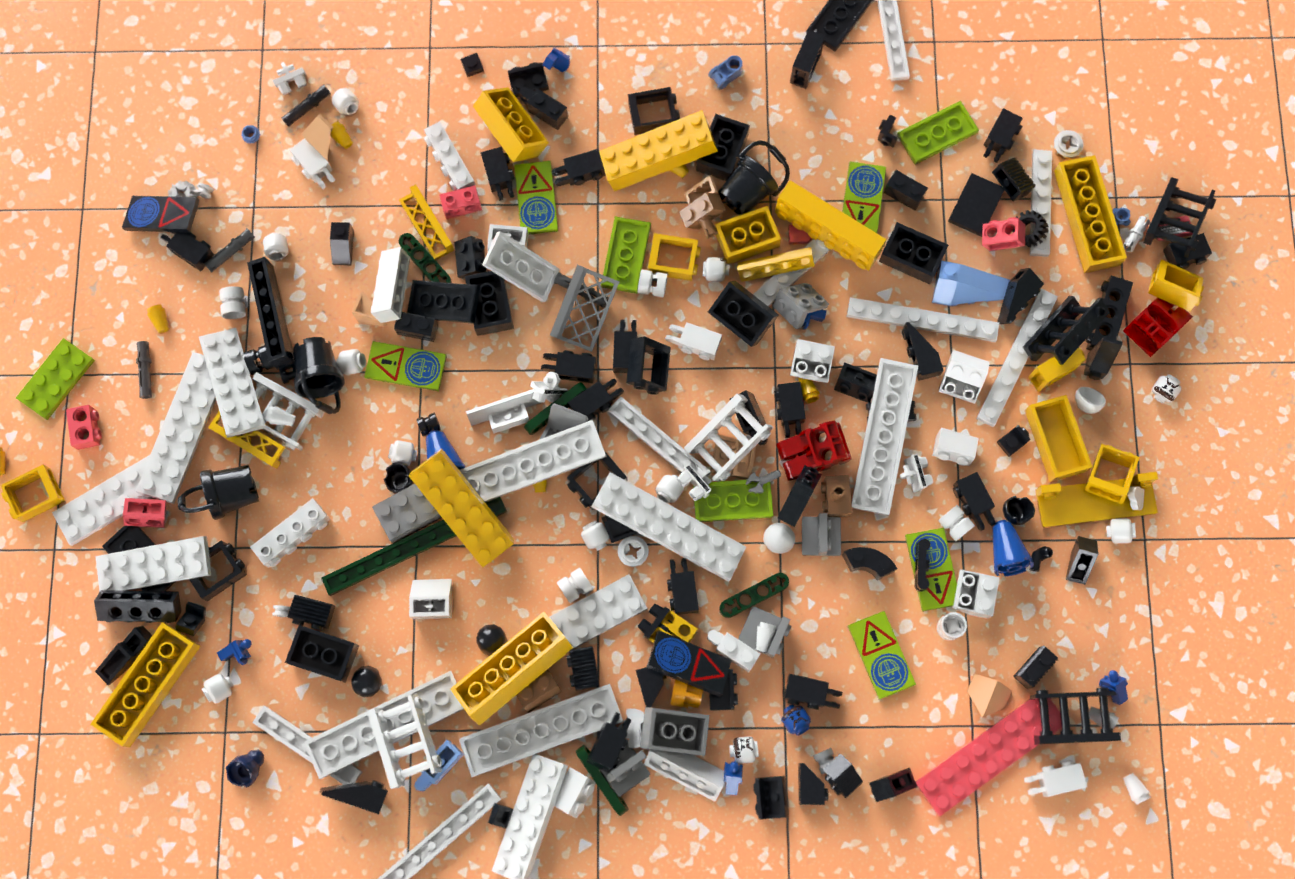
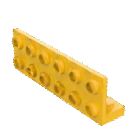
[1035,471,1158,528]

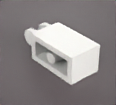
[289,138,335,189]
[665,322,722,360]
[707,630,760,672]
[1024,760,1087,797]

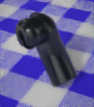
[1029,546,1053,572]

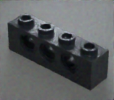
[1085,275,1133,351]
[94,590,182,623]

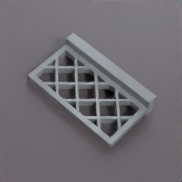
[550,264,619,352]

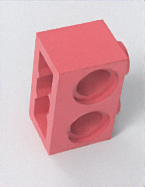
[439,185,482,219]
[982,217,1026,251]
[66,405,102,450]
[123,498,167,528]

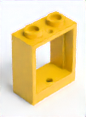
[648,233,701,281]
[1148,259,1204,312]
[1028,347,1086,393]
[1084,444,1140,504]
[0,464,65,522]

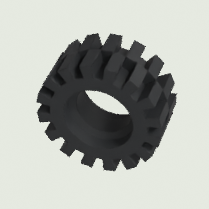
[1012,210,1049,247]

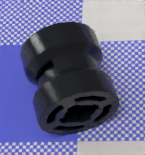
[416,412,441,437]

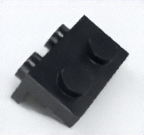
[454,236,486,279]
[753,776,789,820]

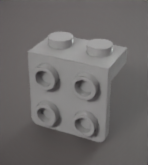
[773,283,829,329]
[540,404,588,439]
[738,607,792,658]

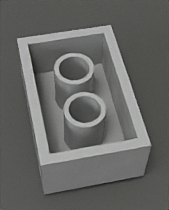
[372,484,442,543]
[640,707,710,756]

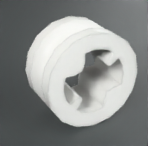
[195,183,214,199]
[272,605,290,617]

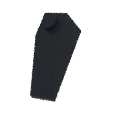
[1083,337,1123,380]
[319,780,388,814]

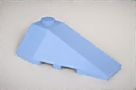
[932,261,1010,306]

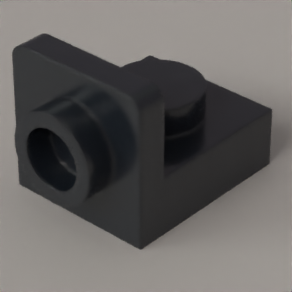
[997,425,1031,457]
[175,602,206,636]

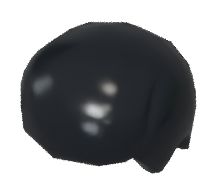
[384,463,413,494]
[1003,496,1035,525]
[476,624,507,656]
[351,666,382,697]

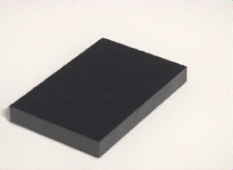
[948,173,1004,237]

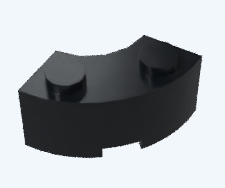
[842,547,898,581]

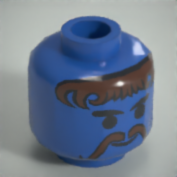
[781,704,811,736]

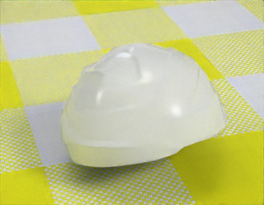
[1075,387,1106,414]
[763,523,795,554]

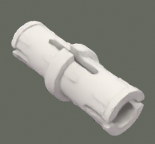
[1123,216,1150,253]

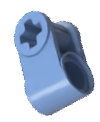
[708,55,743,90]

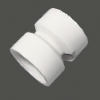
[638,269,668,298]
[219,286,246,319]
[938,505,975,541]
[556,567,593,603]
[936,612,967,641]

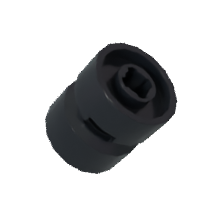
[243,345,275,375]

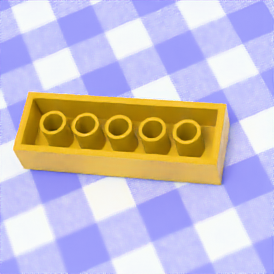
[599,110,718,192]
[1054,155,1127,273]
[775,180,887,271]
[409,448,514,568]
[450,612,574,726]
[90,622,201,747]

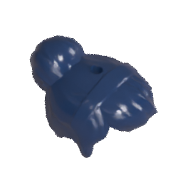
[225,750,264,787]

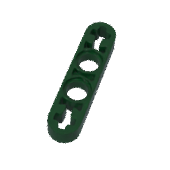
[399,233,452,283]
[524,382,587,435]
[719,573,789,618]
[575,745,629,816]

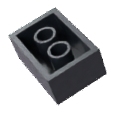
[696,114,750,181]
[879,222,949,284]
[465,271,514,336]
[708,280,779,347]
[285,625,359,683]

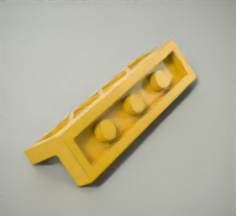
[399,184,454,260]
[737,247,815,282]
[208,411,286,469]

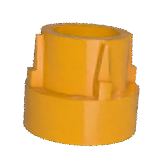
[670,679,703,708]

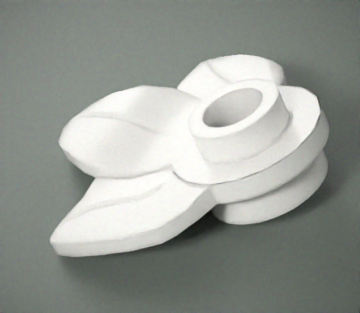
[618,708,644,748]

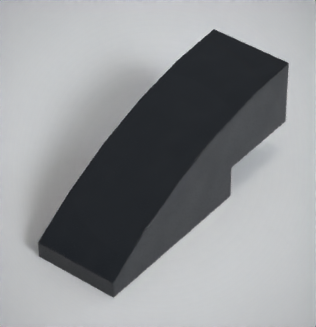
[95,626,153,685]

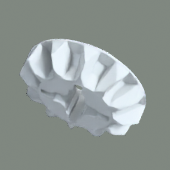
[1053,130,1084,159]
[168,180,198,197]
[618,536,649,567]

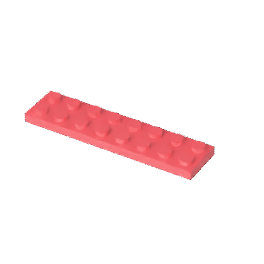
[915,699,1062,817]

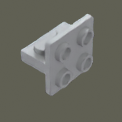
[802,513,841,556]
[598,743,650,797]

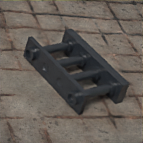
[1144,177,1217,257]
[1023,296,1110,365]
[1030,688,1121,744]

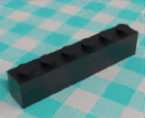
[247,257,295,370]

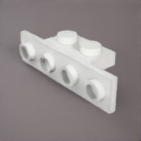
[466,389,541,433]

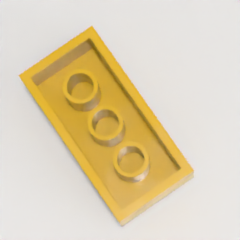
[473,87,549,162]

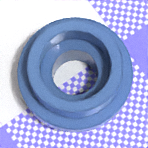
[241,125,260,143]

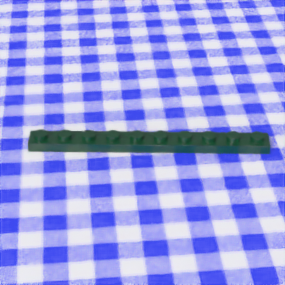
[321,497,507,596]

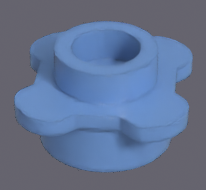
[1112,208,1131,226]

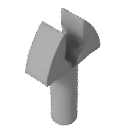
[745,470,781,493]

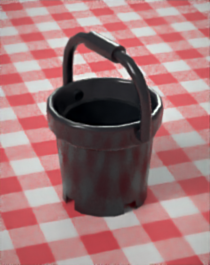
[718,140,790,215]
[293,337,345,414]
[178,465,259,520]

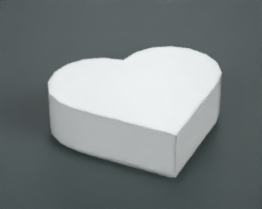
[1128,486,1145,510]

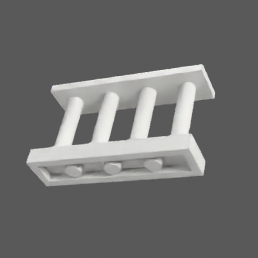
[252,372,325,451]
[684,393,774,482]
[367,694,442,789]

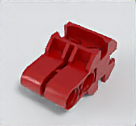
[1123,297,1193,357]
[776,420,852,481]

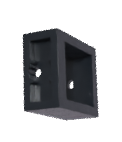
[790,29,826,89]
[628,87,680,135]
[626,336,671,395]
[567,452,628,510]
[777,466,822,527]
[189,540,247,601]

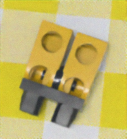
[638,604,698,643]

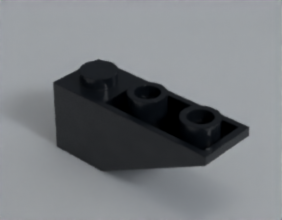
[997,268,1044,325]
[902,322,944,381]

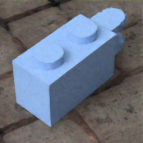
[414,740,464,792]

